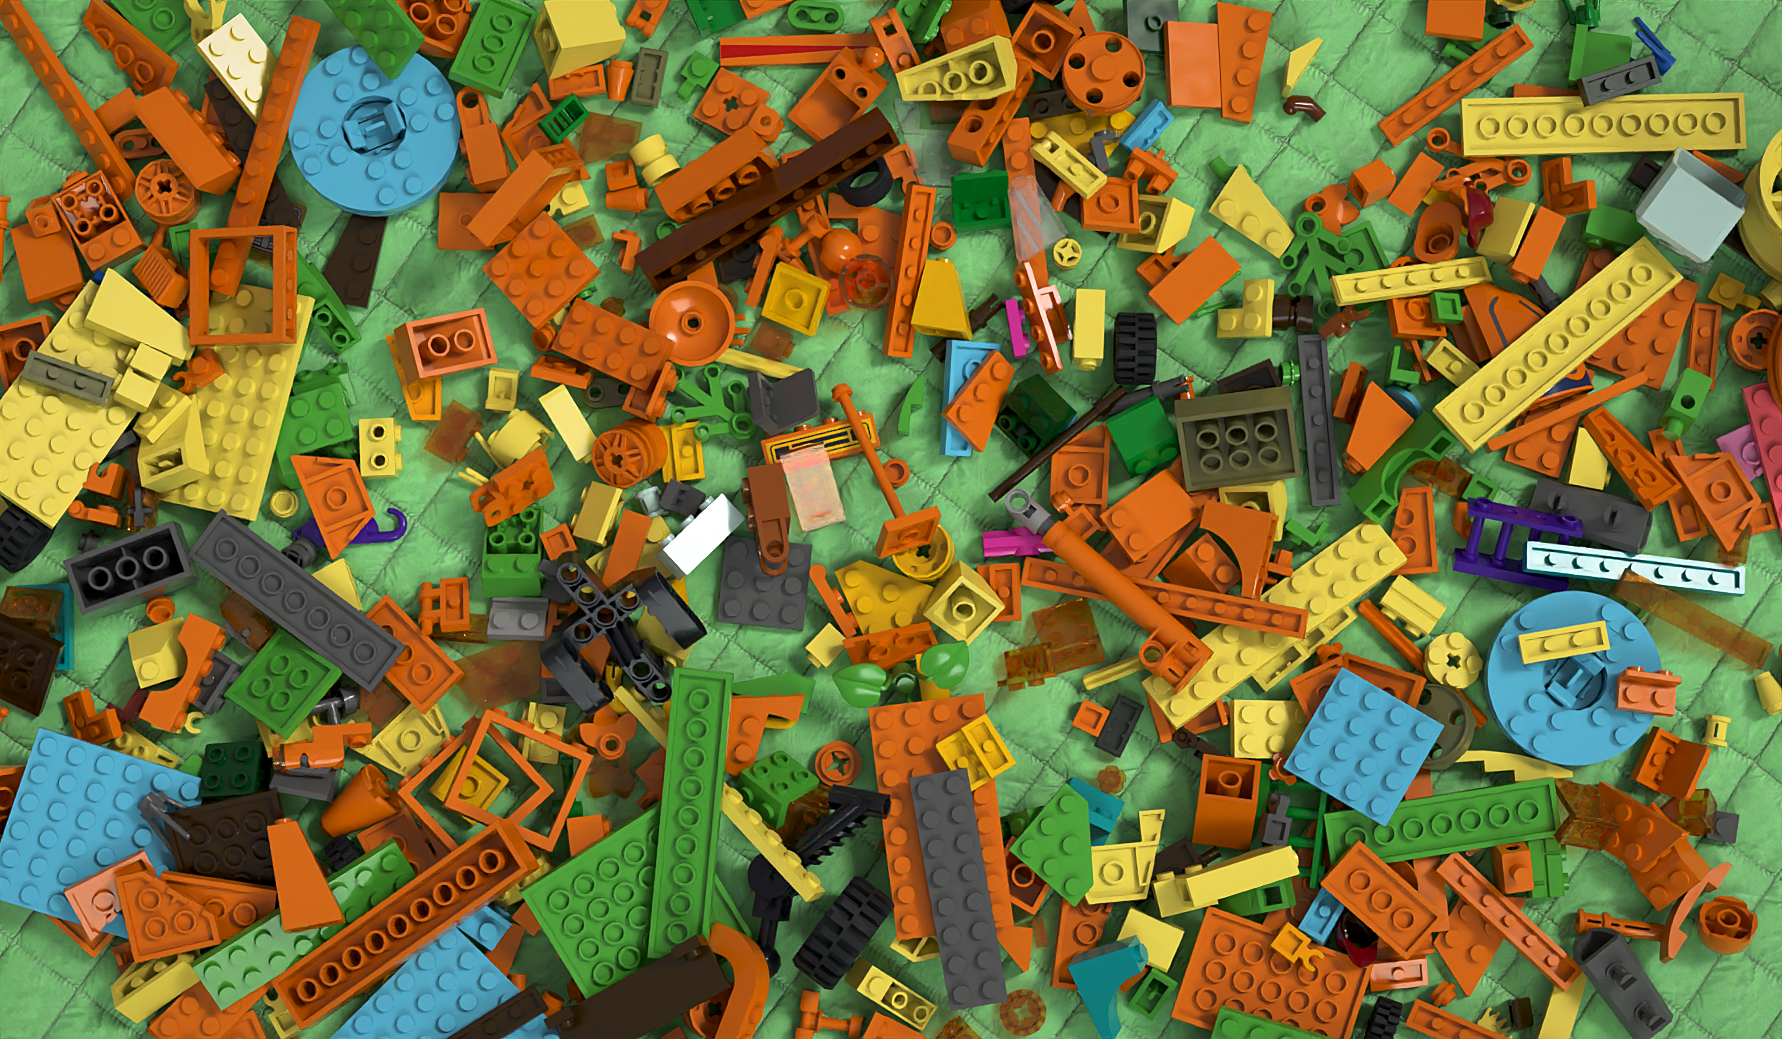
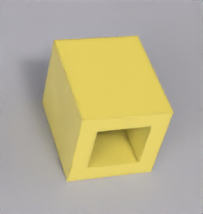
[805,623,846,669]

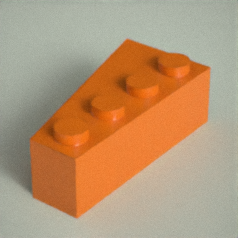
[654,125,781,224]

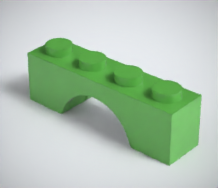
[1346,410,1458,524]

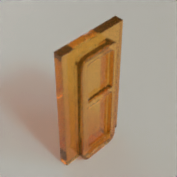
[779,441,847,532]

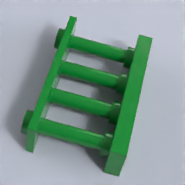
[1250,764,1332,889]

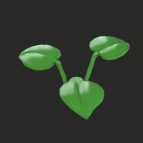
[832,640,969,708]

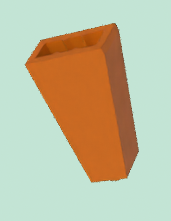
[267,818,346,934]

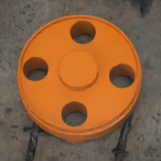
[1062,31,1145,117]

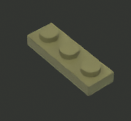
[20,349,114,407]

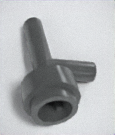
[308,685,361,725]

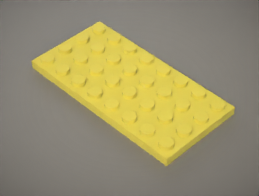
[0,280,173,529]
[156,284,315,522]

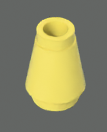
[1754,671,1782,716]

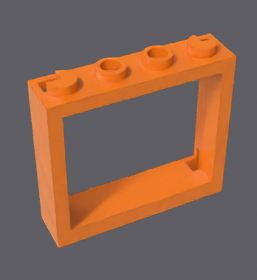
[466,143,585,247]
[187,225,297,347]
[441,707,593,853]
[396,715,554,854]

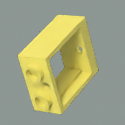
[1072,289,1105,371]

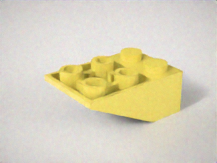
[137,394,209,493]

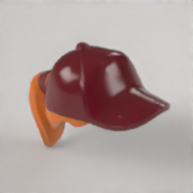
[1430,174,1495,248]

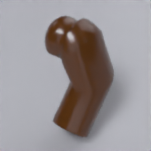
[1283,95,1326,123]

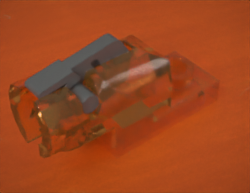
[127,447,161,532]
[219,579,276,652]

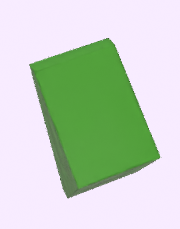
[1127,967,1178,1020]

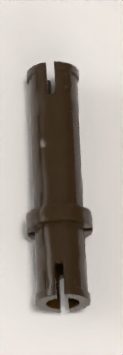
[929,293,1005,364]

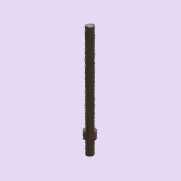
[988,385,1128,503]

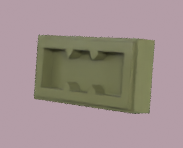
[629,47,669,109]

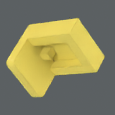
[485,367,520,414]

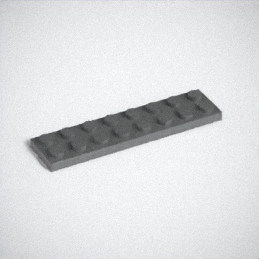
[189,509,407,693]
[909,768,1008,1011]

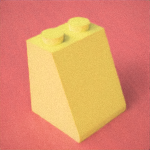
[531,0,626,80]

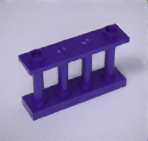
[1452,497,1583,592]

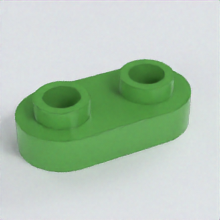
[788,0,844,33]

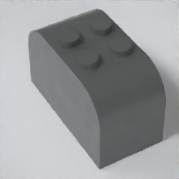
[63,520,200,619]

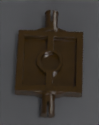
[1134,836,1222,906]

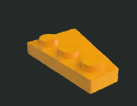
[385,335,443,421]

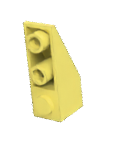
[844,956,937,1031]

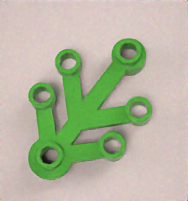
[1280,211,1360,320]
[670,363,757,442]

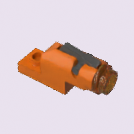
[272,722,372,777]

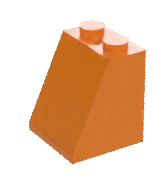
[1340,381,1415,477]
[1192,754,1261,851]

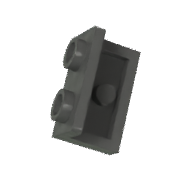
[194,651,243,715]

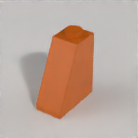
[1506,206,1567,285]

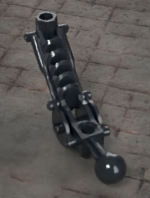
[748,784,892,979]

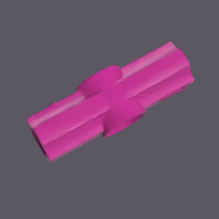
[982,526,1053,558]

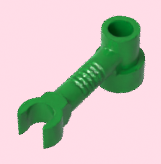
[552,752,583,822]

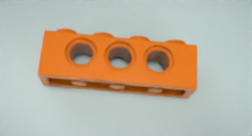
[947,59,1036,168]

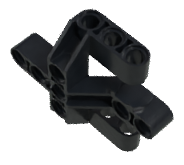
[539,551,707,716]

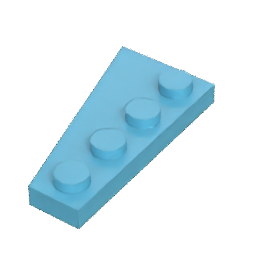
[939,340,1002,457]

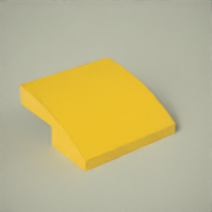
[934,714,1017,792]

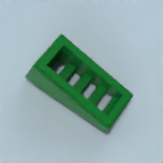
[537,93,591,145]

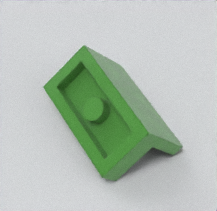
[1383,346,1420,392]

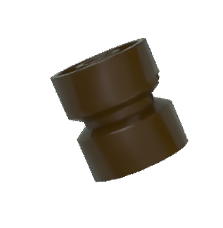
[1272,294,1313,332]

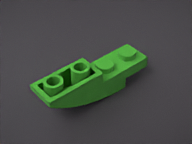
[269,250,362,355]

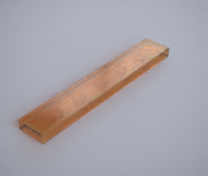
[1612,568,1774,670]

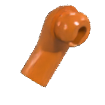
[1049,179,1076,212]
[1453,502,1482,541]

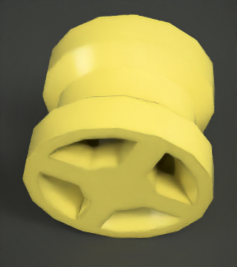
[1053,238,1082,270]

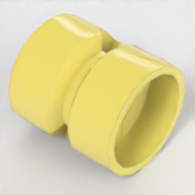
[629,134,681,187]

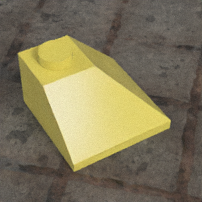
[1116,194,1195,254]
[1219,479,1288,541]
[923,560,1005,646]
[127,616,188,689]

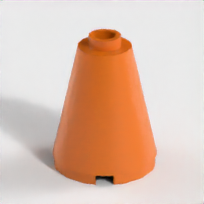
[320,764,402,838]

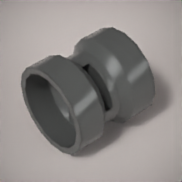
[281,537,318,569]

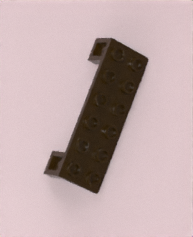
[544,935,730,1039]

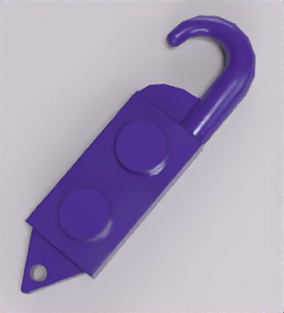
[292,508,407,547]

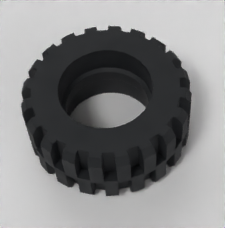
[792,876,895,990]

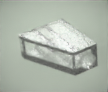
[1007,174,1069,264]

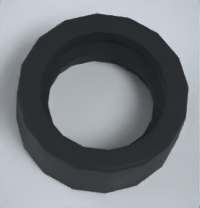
[837,157,893,207]

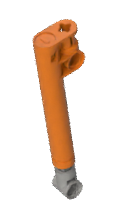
[1005,488,1214,695]

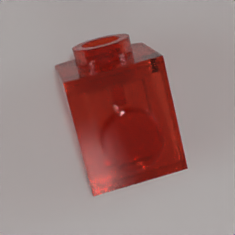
[106,686,150,724]

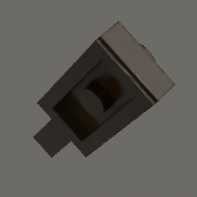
[1172,726,1229,761]

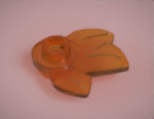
[586,747,635,799]

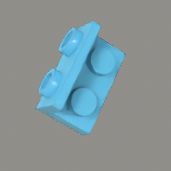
[457,905,512,951]

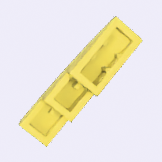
[1252,605,1358,692]
[1454,750,1573,782]
[1534,972,1587,1039]

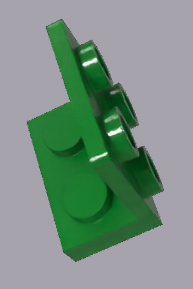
[685,0,746,39]

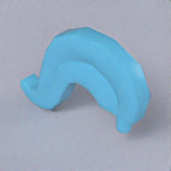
[1383,385,1423,426]

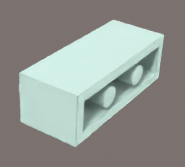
[655,493,746,580]

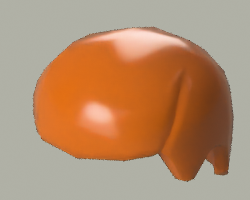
[820,228,863,274]

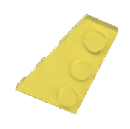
[1208,163,1296,259]

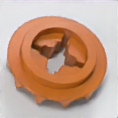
[815,741,861,786]

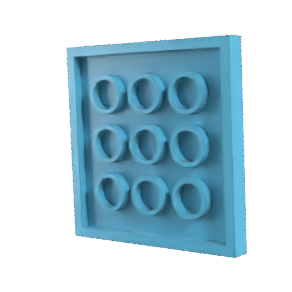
[1283,667,1444,827]

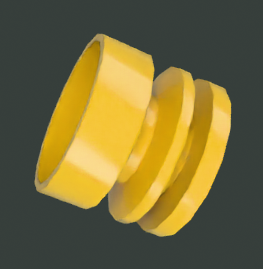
[891,523,956,583]

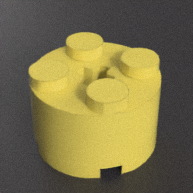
[487,408,554,468]

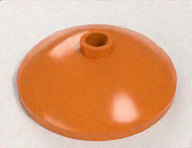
[649,280,736,367]

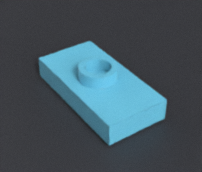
[1118,98,1175,154]

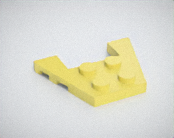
[347,703,452,777]
[1084,809,1165,905]

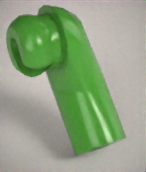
[1208,156,1252,184]

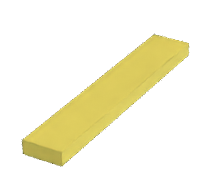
[1329,256,1493,307]

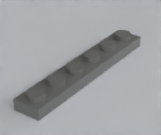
[1296,334,1341,507]

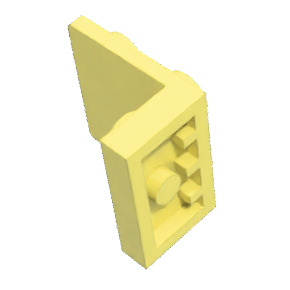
[108,724,180,769]

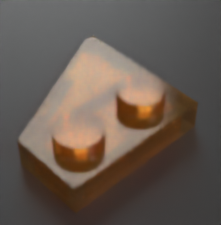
[578,111,643,166]

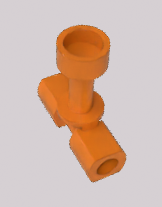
[756,213,830,272]
[795,989,863,1039]

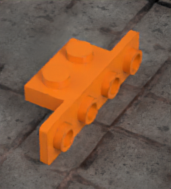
[1013,261,1073,376]

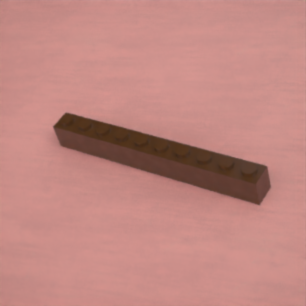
[634,107,900,294]

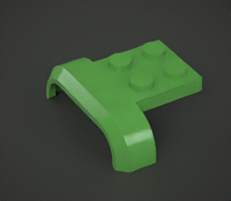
[272,383,356,491]

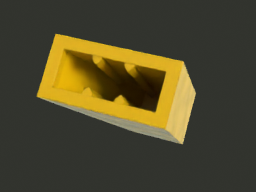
[911,258,972,341]

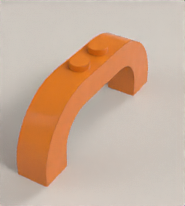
[709,922,770,1039]

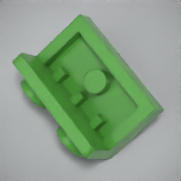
[292,362,357,406]

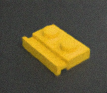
[658,421,706,484]

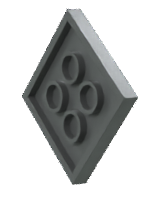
[717,536,812,631]

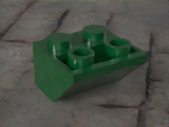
[994,373,1077,459]

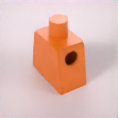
[1490,841,1534,894]

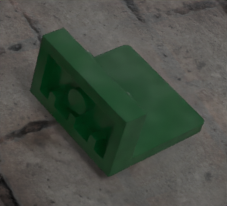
[199,741,272,799]

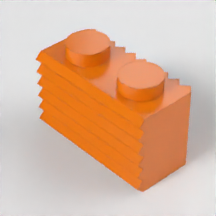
[132,244,190,309]

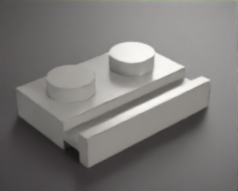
[487,597,550,641]

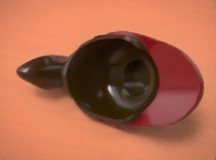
[1335,909,1379,968]

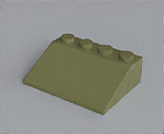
[1174,385,1302,492]

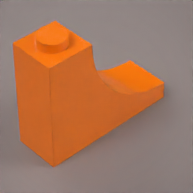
[1198,499,1279,601]

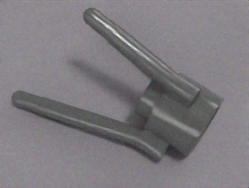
[137,790,190,854]

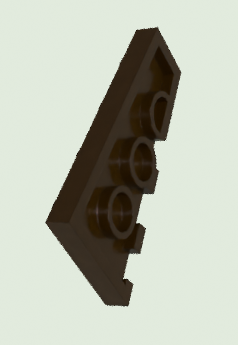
[322,214,389,310]

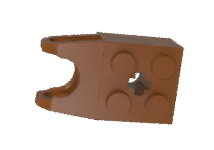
[741,463,791,577]

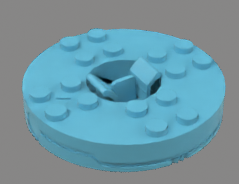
[288,44,463,217]
[1483,591,1662,766]

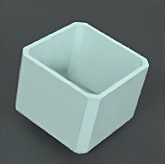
[1635,147,1749,263]

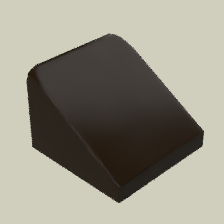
[1508,997,1534,1029]

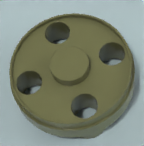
[1416,684,1476,770]

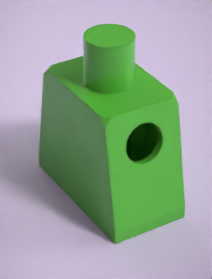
[1658,367,1713,441]

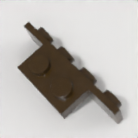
[1026,71,1141,121]

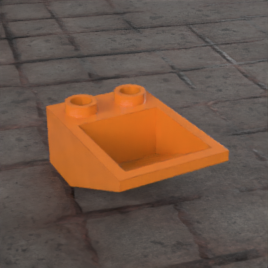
[787,46,889,142]

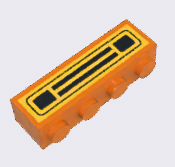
[761,410,881,474]

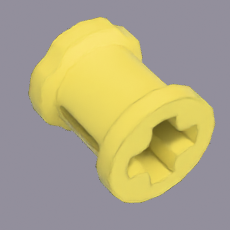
[1701,714,1732,748]

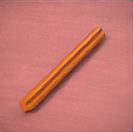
[1356,598,1488,729]

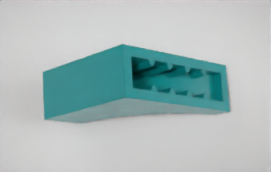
[1067,935,1149,1039]

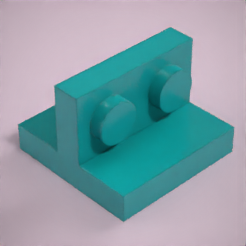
[1069,777,1125,847]

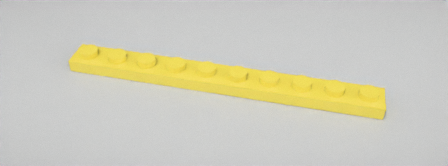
[614,684,826,902]

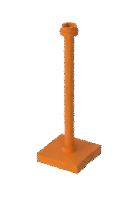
[831,383,941,559]

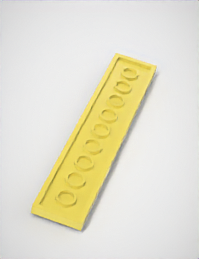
[1459,92,1747,157]
[1432,236,1684,454]
[1141,518,1408,730]

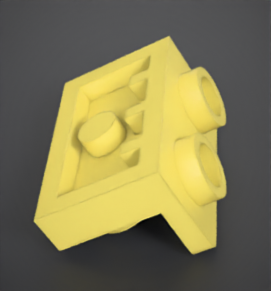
[518,702,567,765]

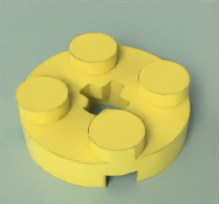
[1423,632,1483,692]

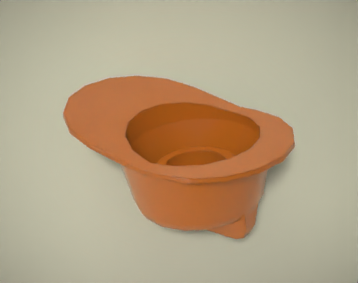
[1413,201,1462,263]

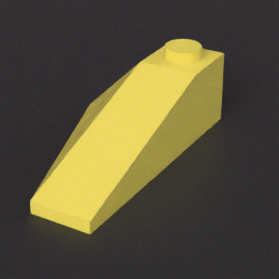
[896,35,1017,101]

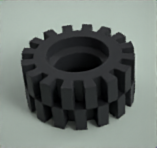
[324,834,363,871]
[1363,996,1403,1039]

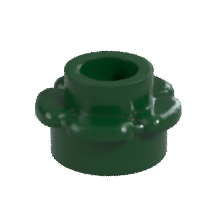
[1488,6,1516,29]

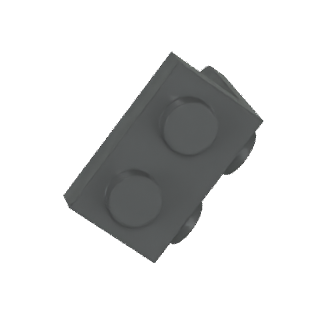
[747,368,820,437]

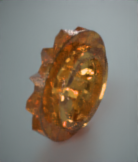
[1000,989,1046,1036]

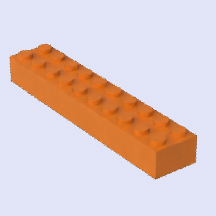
[271,818,541,1030]

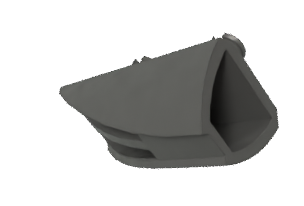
[1529,478,1653,555]
[1573,927,1674,1039]

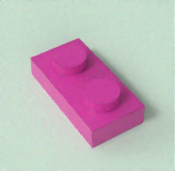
[1005,299,1030,360]

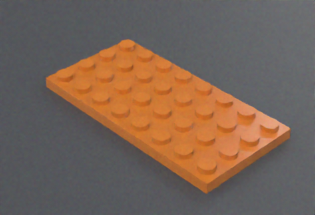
[868,693,1014,941]

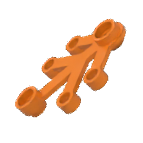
[1425,127,1532,194]

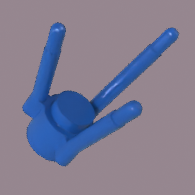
[1630,17,1677,77]

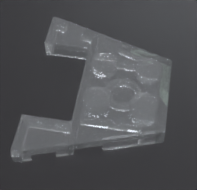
[893,99,983,188]

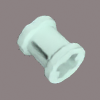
[635,486,669,518]

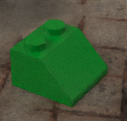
[1104,395,1181,479]

